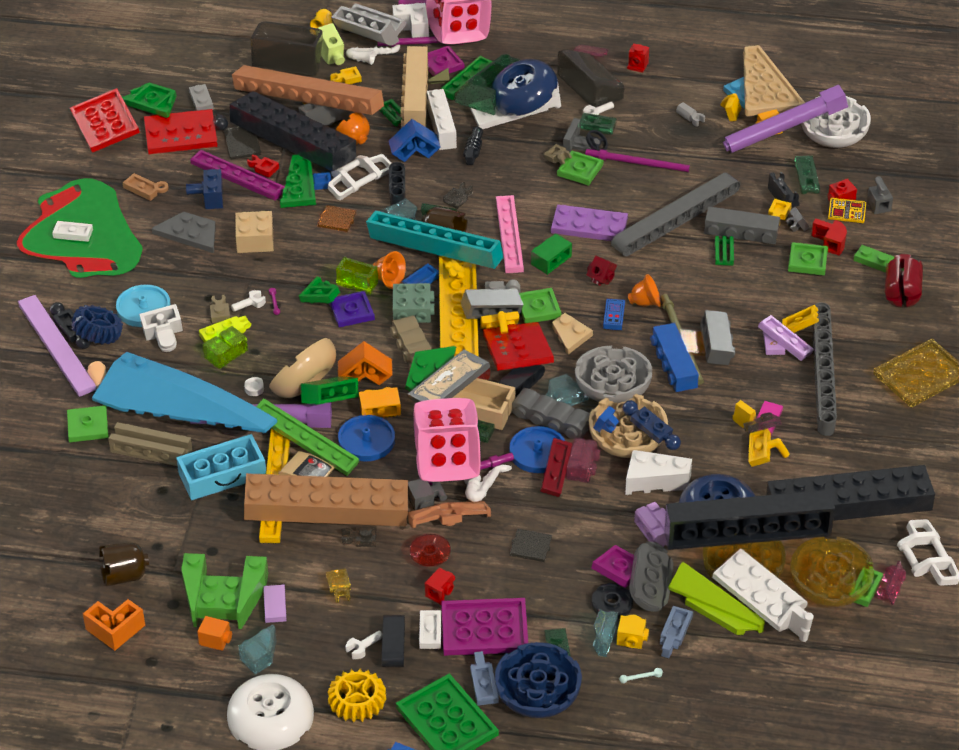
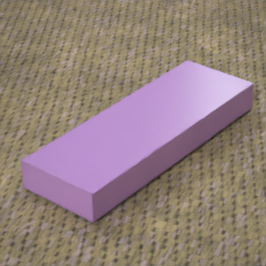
[758,315,814,361]

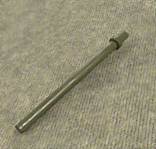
[661,294,704,385]

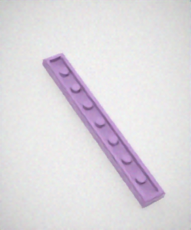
[18,295,96,397]

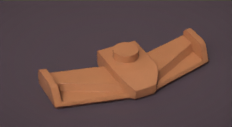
[407,501,491,528]

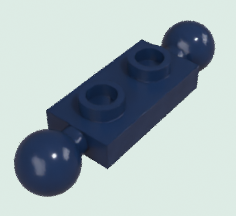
[622,400,681,450]

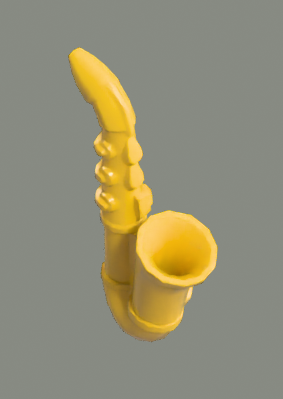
[310,9,332,31]

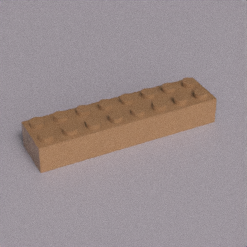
[244,473,408,526]

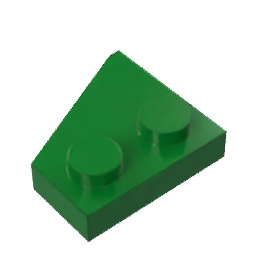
[299,277,340,304]

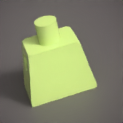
[317,23,345,65]

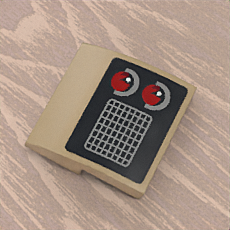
[278,451,335,477]

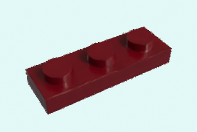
[540,438,572,497]

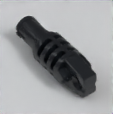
[463,127,483,165]

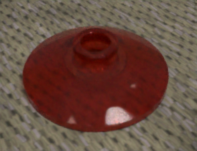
[410,534,451,567]

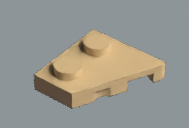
[552,313,593,354]

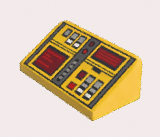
[828,198,866,223]

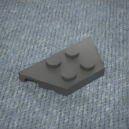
[152,212,216,253]

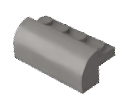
[332,3,407,45]

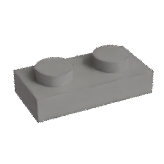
[189,84,214,111]

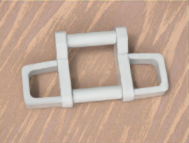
[328,154,391,200]
[897,519,959,586]

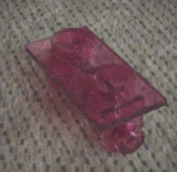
[876,561,906,605]

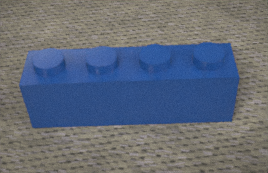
[650,323,699,392]

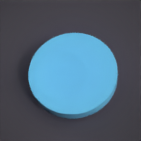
[116,285,171,327]

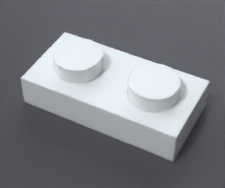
[53,221,93,242]
[419,610,441,649]

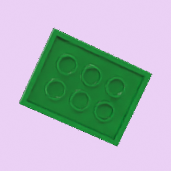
[396,673,499,750]

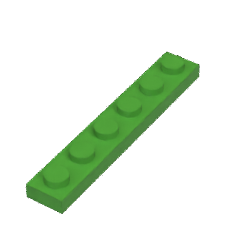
[256,399,359,476]

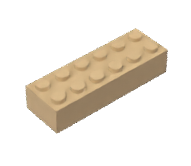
[401,46,428,128]

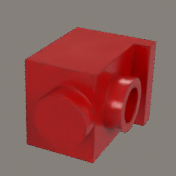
[627,43,649,73]
[425,567,455,605]

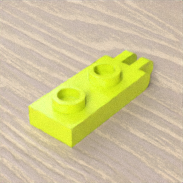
[199,316,251,347]

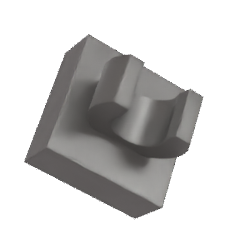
[786,207,810,232]

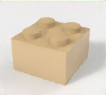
[236,211,274,253]

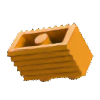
[359,387,401,418]

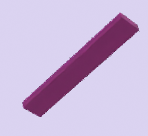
[190,150,285,201]

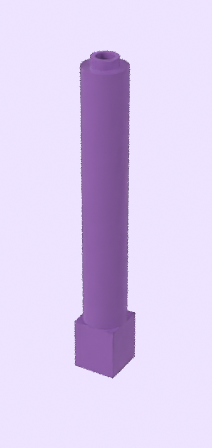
[723,85,848,153]
[190,402,332,428]

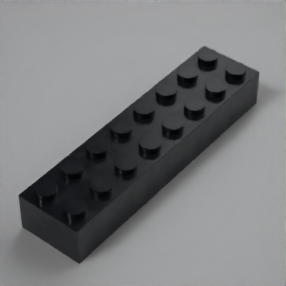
[229,91,356,172]
[766,465,935,521]
[664,490,835,550]

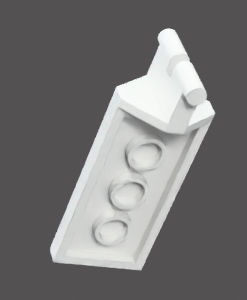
[469,79,561,129]
[712,549,813,642]

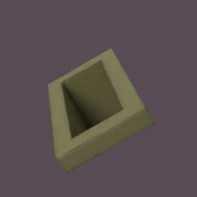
[428,68,450,85]

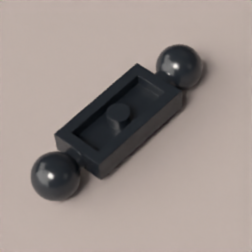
[50,302,91,349]

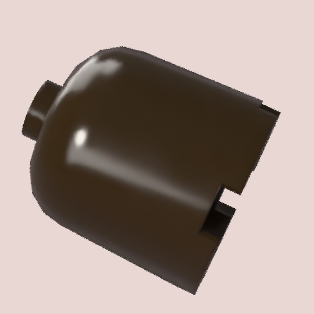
[422,207,468,232]
[99,542,149,586]

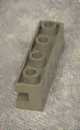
[108,422,193,466]

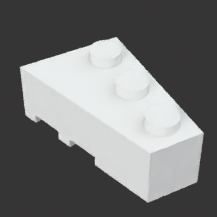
[625,450,692,495]

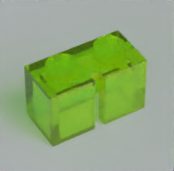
[336,257,378,294]
[203,326,248,369]

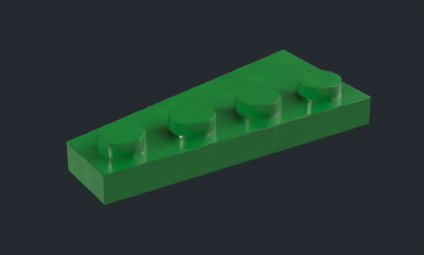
[280,155,316,208]

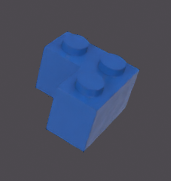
[389,119,441,162]

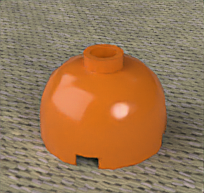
[336,112,370,145]

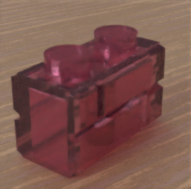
[566,438,601,483]

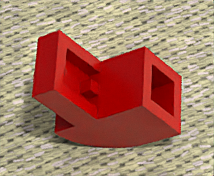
[811,219,847,256]

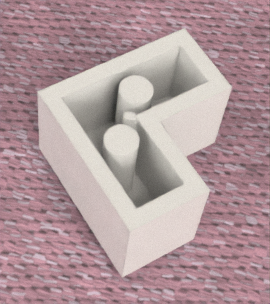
[392,3,429,38]

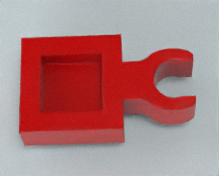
[247,155,279,178]

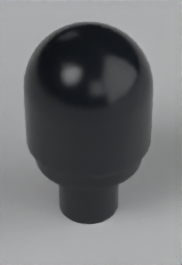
[213,114,228,131]

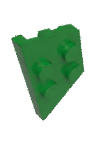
[120,82,176,118]
[405,346,457,392]

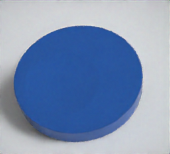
[338,415,395,461]
[510,426,565,473]

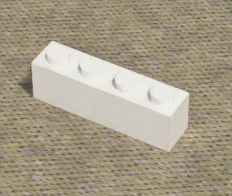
[427,89,457,150]

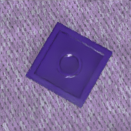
[329,291,375,327]

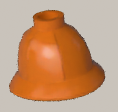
[372,251,406,289]
[628,274,661,307]

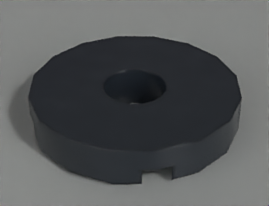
[592,583,633,620]

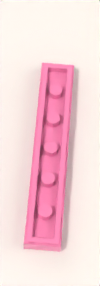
[496,195,524,273]

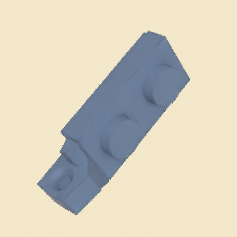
[660,606,693,658]
[470,651,499,706]

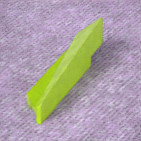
[669,562,765,635]

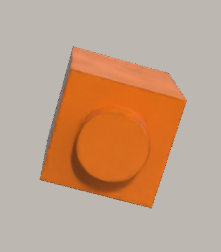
[197,616,232,651]

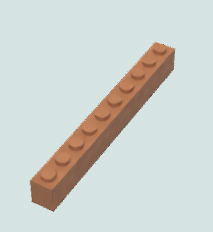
[232,65,384,115]

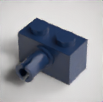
[186,169,223,209]

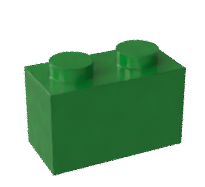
[531,233,572,275]

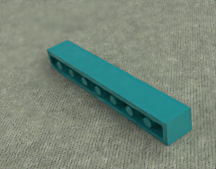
[366,210,504,269]

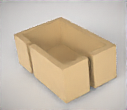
[453,378,515,430]

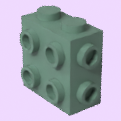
[393,283,434,323]

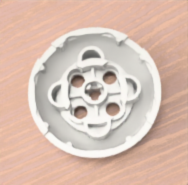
[801,96,871,148]
[227,674,314,750]

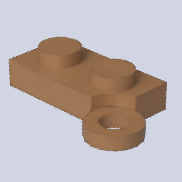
[123,173,169,201]

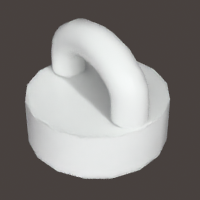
[244,377,264,396]

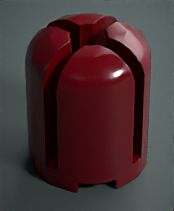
[885,254,923,308]

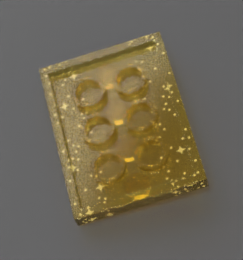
[873,339,959,408]

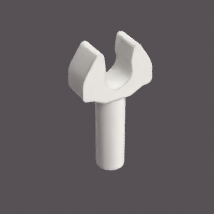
[583,102,614,121]
[231,290,266,312]
[345,631,383,659]

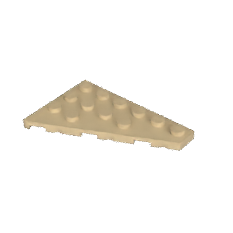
[743,45,805,116]

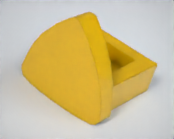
[720,93,741,121]
[732,400,756,431]

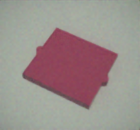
[574,44,608,57]

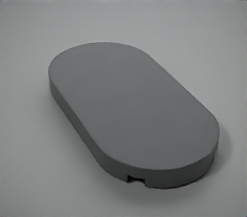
[629,541,673,612]

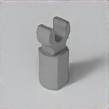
[676,102,705,126]

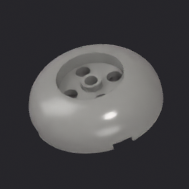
[575,346,652,403]

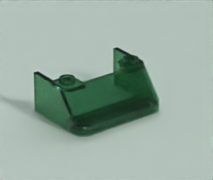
[454,54,520,115]

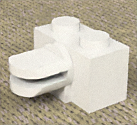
[139,304,183,352]

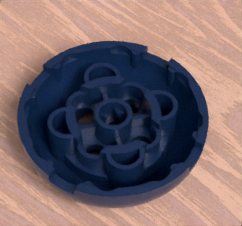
[491,59,558,116]
[679,474,755,503]
[495,642,582,718]

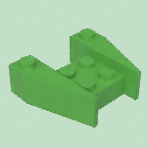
[182,553,268,629]

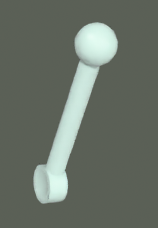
[619,668,663,683]

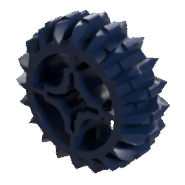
[71,305,123,345]

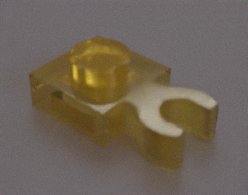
[326,568,351,603]

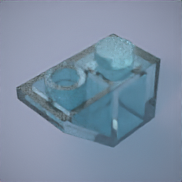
[239,624,276,675]

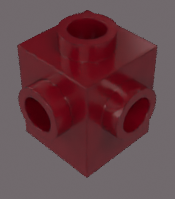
[586,255,617,286]

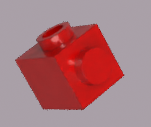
[827,179,857,202]

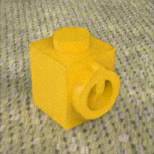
[617,615,649,649]

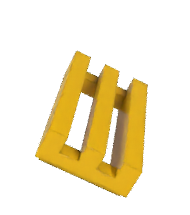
[782,305,819,333]

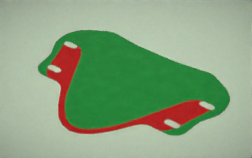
[17,178,143,278]

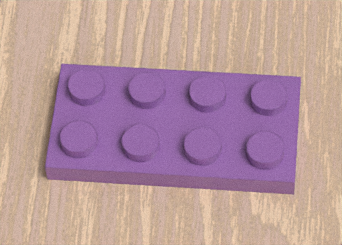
[551,205,628,241]

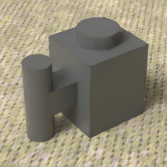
[867,176,893,214]
[408,479,447,511]

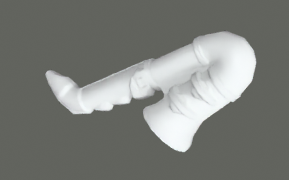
[346,45,400,65]
[464,465,512,502]

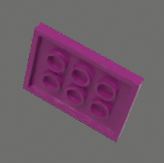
[441,598,528,656]

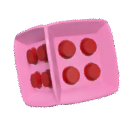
[426,0,491,44]
[414,398,480,482]

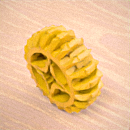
[328,669,386,723]

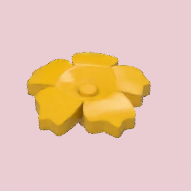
[445,260,465,279]

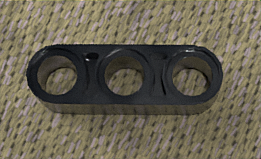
[389,162,406,209]
[498,365,545,399]
[382,615,405,667]

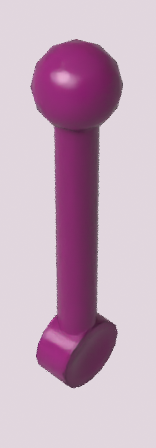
[269,288,280,315]

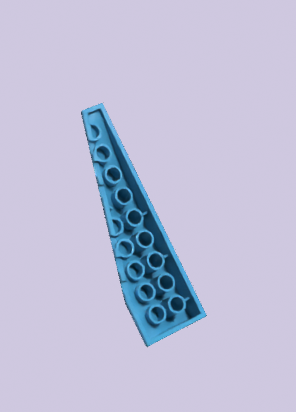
[92,352,277,433]

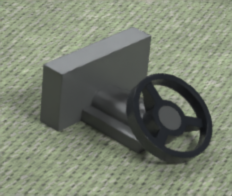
[563,118,608,152]

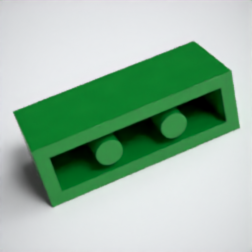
[301,376,359,405]

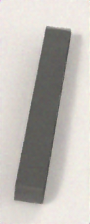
[611,172,741,256]
[812,302,837,436]

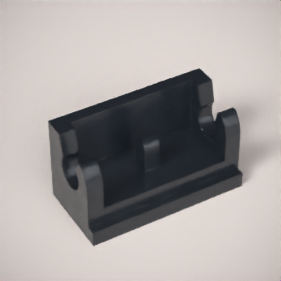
[768,172,800,208]

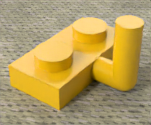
[480,311,519,334]
[748,428,790,467]

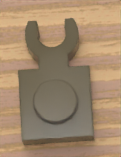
[543,144,572,164]
[210,295,230,323]

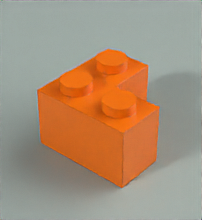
[338,341,392,385]
[83,599,145,651]

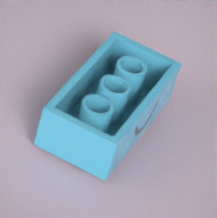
[176,434,266,500]

